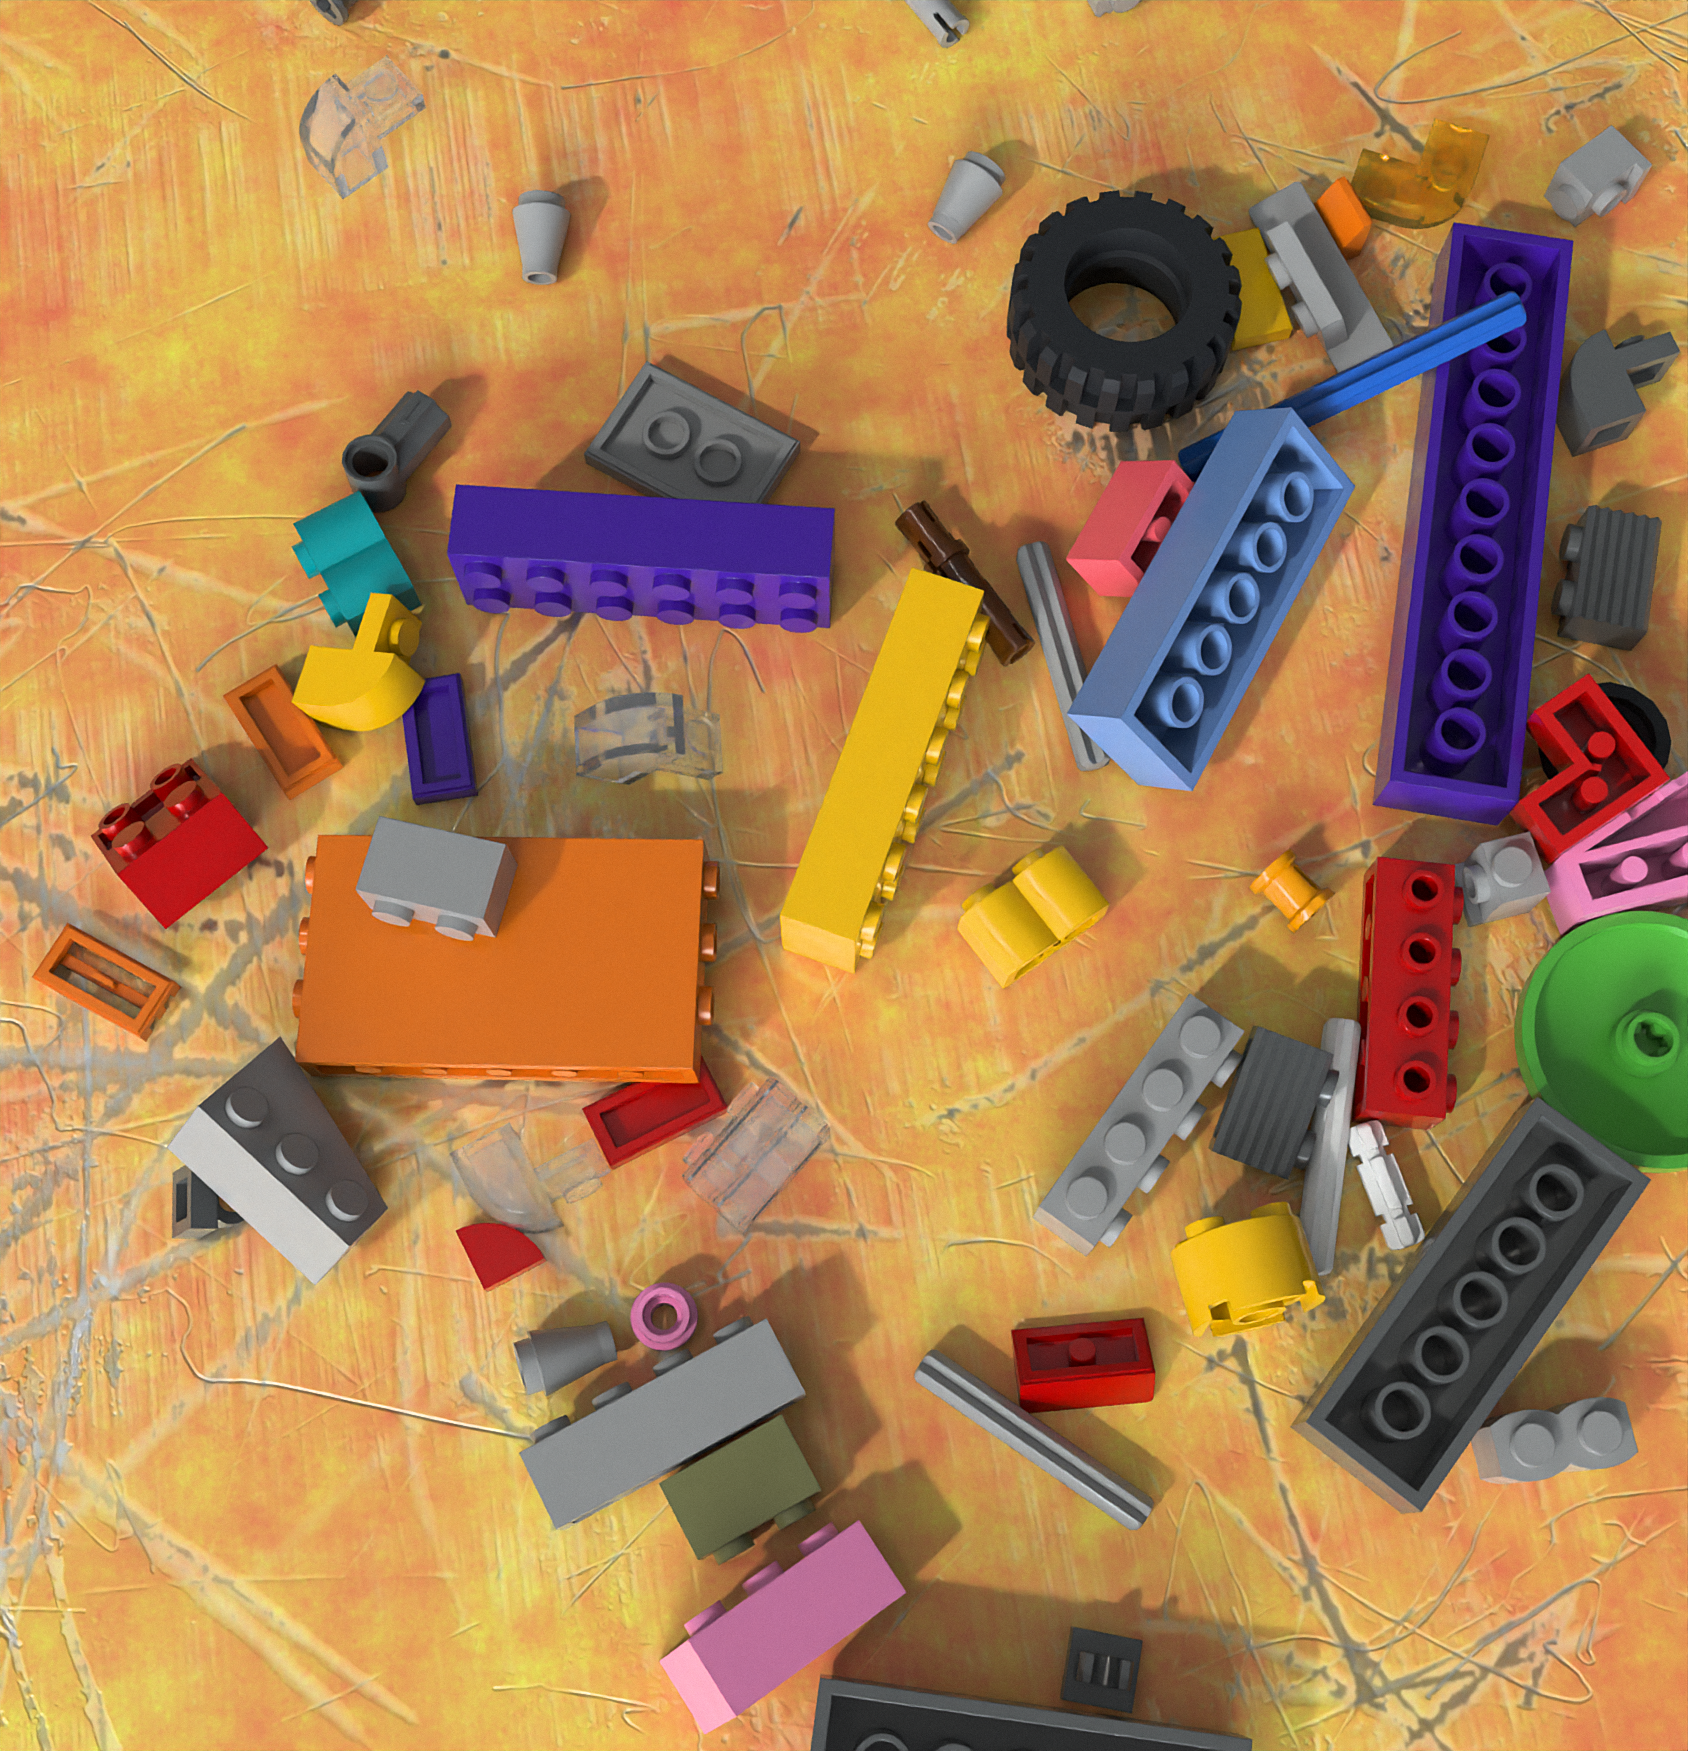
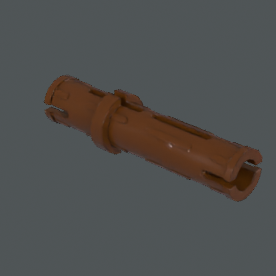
[895,500,1035,667]

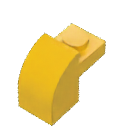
[291,593,425,731]

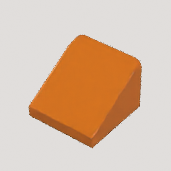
[1314,176,1373,261]

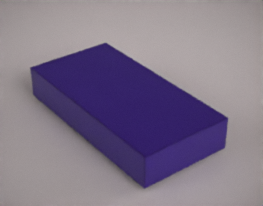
[402,673,478,805]

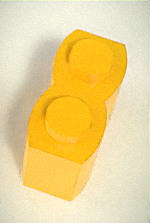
[957,845,1110,989]

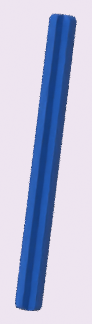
[1178,291,1527,482]

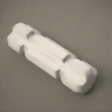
[1348,1120,1425,1250]

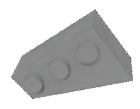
[167,1036,388,1285]

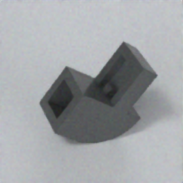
[1556,330,1680,457]

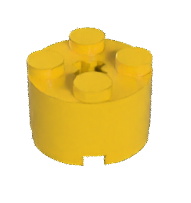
[1170,1202,1326,1337]

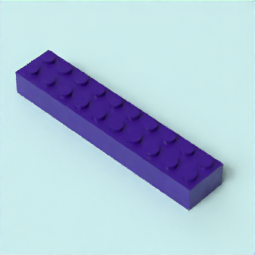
[1372,222,1573,826]

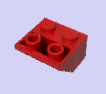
[91,758,268,929]

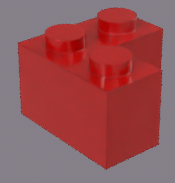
[1509,673,1670,865]

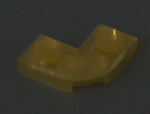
[1351,118,1490,229]

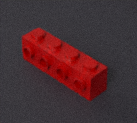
[1352,857,1464,1130]

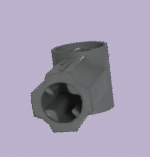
[342,390,452,513]

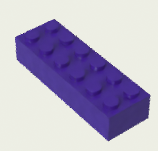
[447,484,835,633]

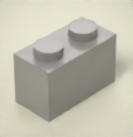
[355,816,518,941]

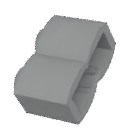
[1471,1397,1638,1484]

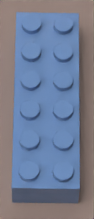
[1067,407,1355,791]

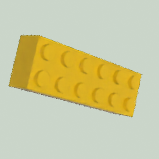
[780,567,991,974]

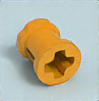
[1249,848,1335,934]

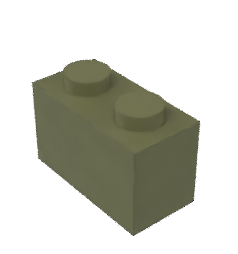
[659,1414,822,1565]

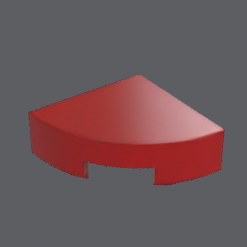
[456,1223,547,1292]

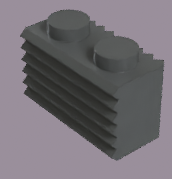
[1551,505,1662,651]
[1208,1026,1340,1180]

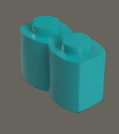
[291,491,422,638]

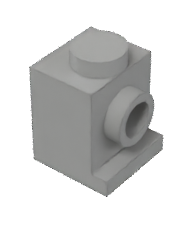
[1544,125,1652,227]
[1454,831,1551,927]

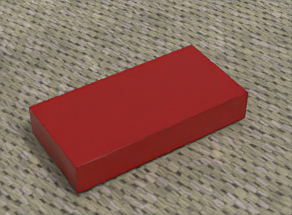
[582,1054,729,1170]

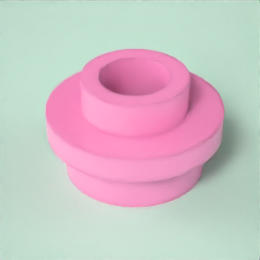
[630,1282,698,1351]

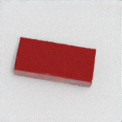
[1011,1317,1156,1414]

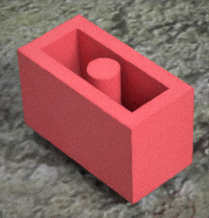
[1066,460,1194,597]

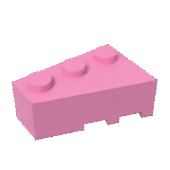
[1544,771,1688,936]
[659,1520,907,1734]

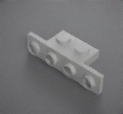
[1249,182,1394,373]

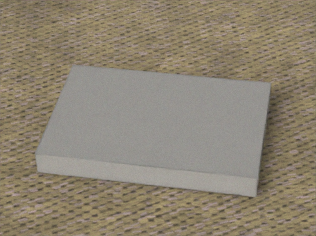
[584,361,800,504]

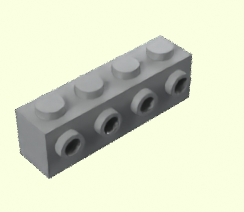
[1032,993,1245,1257]
[519,1316,806,1530]

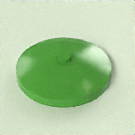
[1514,911,1688,1173]

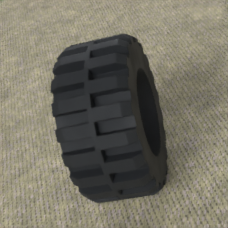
[1007,190,1242,432]

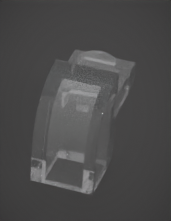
[299,55,426,199]
[574,692,723,785]
[450,1122,611,1234]

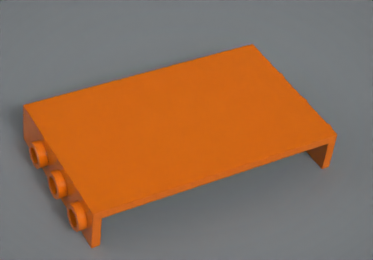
[292,835,720,1083]

